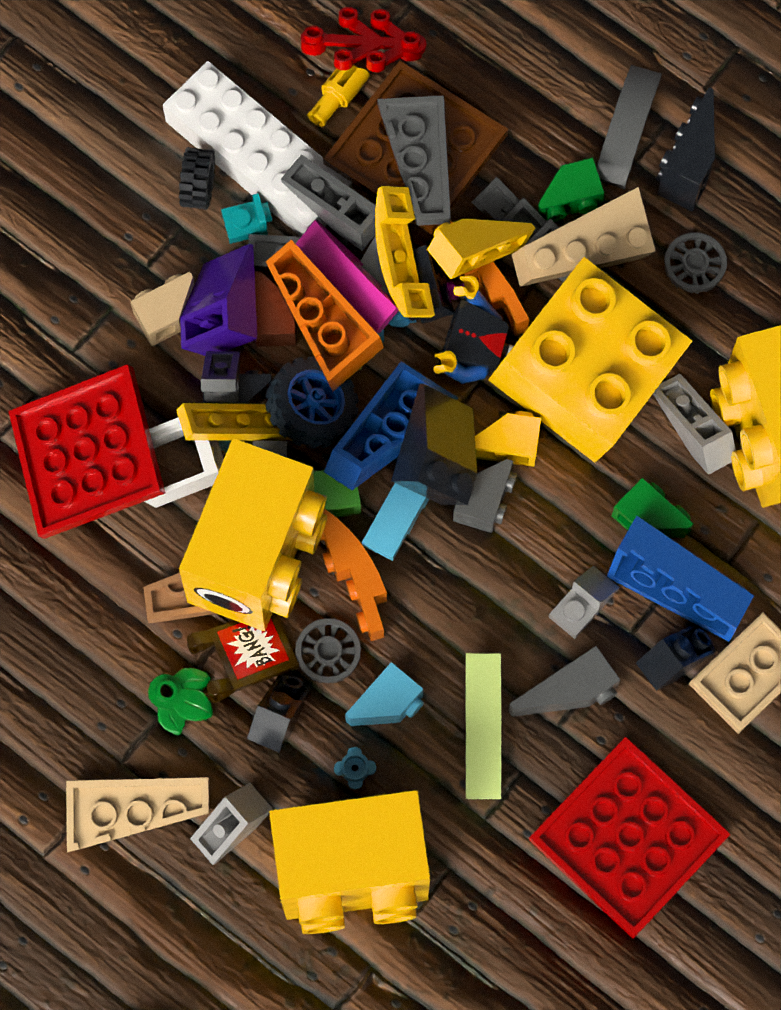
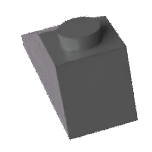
[281,154,376,251]
[508,646,620,717]

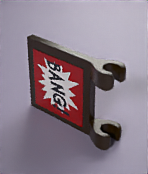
[187,613,299,703]

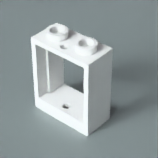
[144,417,224,508]

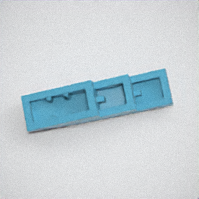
[362,483,429,561]

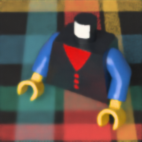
[433,276,514,384]

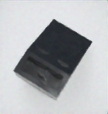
[656,87,715,212]

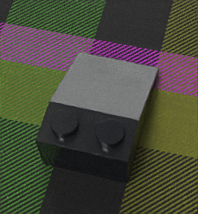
[391,384,477,505]

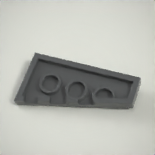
[377,96,451,226]

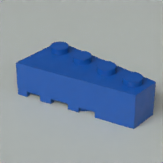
[323,361,458,490]
[607,515,754,642]

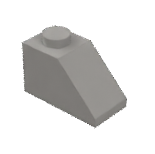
[190,783,273,865]

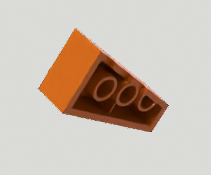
[266,240,384,392]

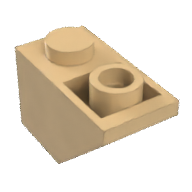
[130,271,195,346]

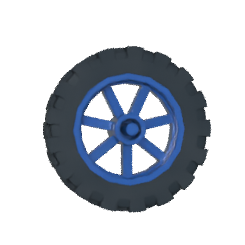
[265,356,359,449]

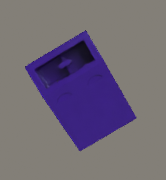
[180,243,258,356]

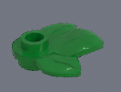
[148,668,213,735]

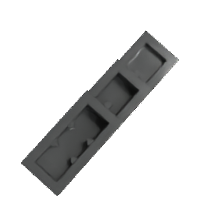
[472,177,568,282]

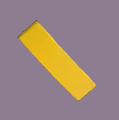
[375,186,435,318]

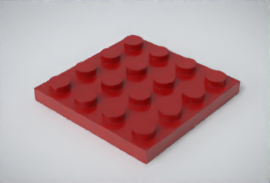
[8,364,165,539]
[528,737,731,939]

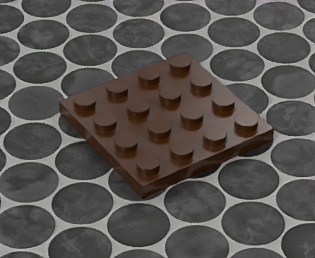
[323,61,508,234]

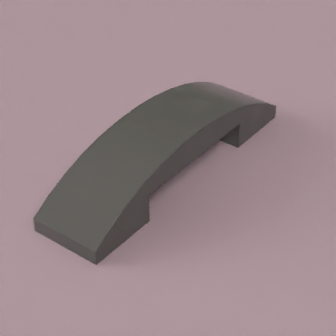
[596,65,662,189]

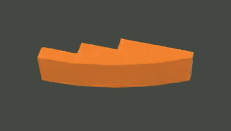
[439,221,529,336]

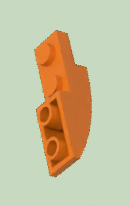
[320,508,387,641]

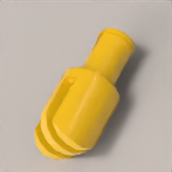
[307,64,370,128]

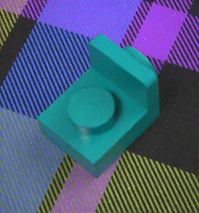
[221,193,272,244]

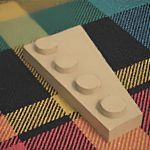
[66,777,210,852]

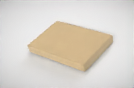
[689,612,781,734]

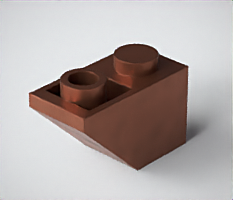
[255,272,296,346]

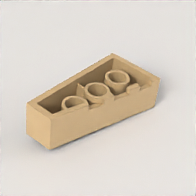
[512,187,655,287]

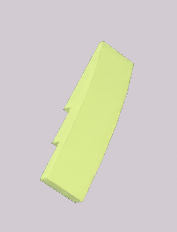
[465,653,501,799]

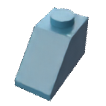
[345,662,424,726]

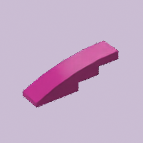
[296,220,399,333]

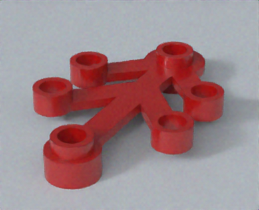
[301,7,427,72]

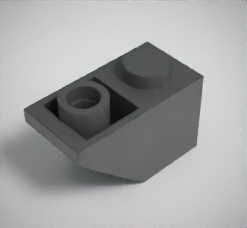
[453,459,517,533]

